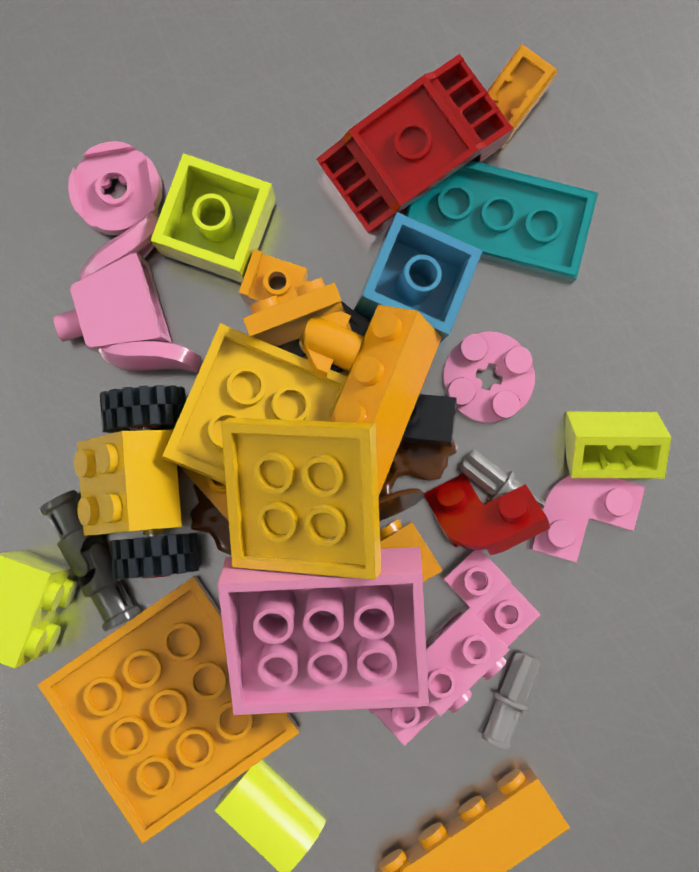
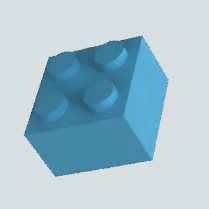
[354,212,483,344]

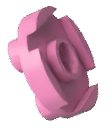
[68,141,162,235]
[442,331,535,424]

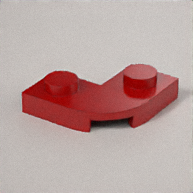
[424,473,551,555]

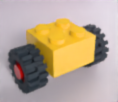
[74,385,200,579]

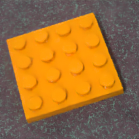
[38,576,300,844]

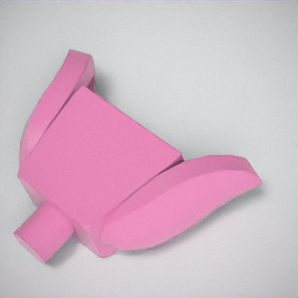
[53,211,201,373]

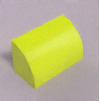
[565,411,672,479]
[214,760,326,872]

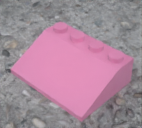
[218,547,429,715]

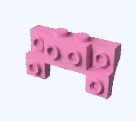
[368,549,541,746]

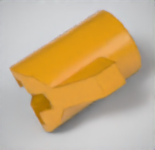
[299,311,364,377]

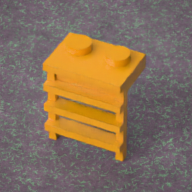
[242,277,356,377]

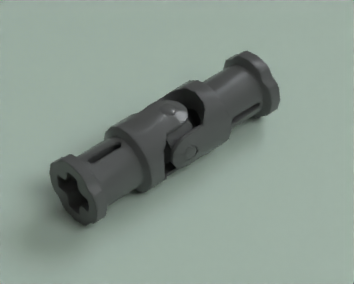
[39,490,141,632]

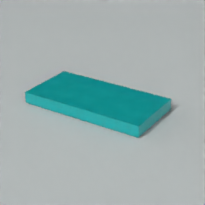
[406,160,598,282]

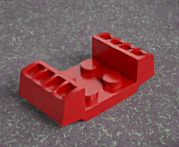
[316,54,514,236]

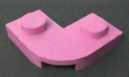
[529,475,646,563]

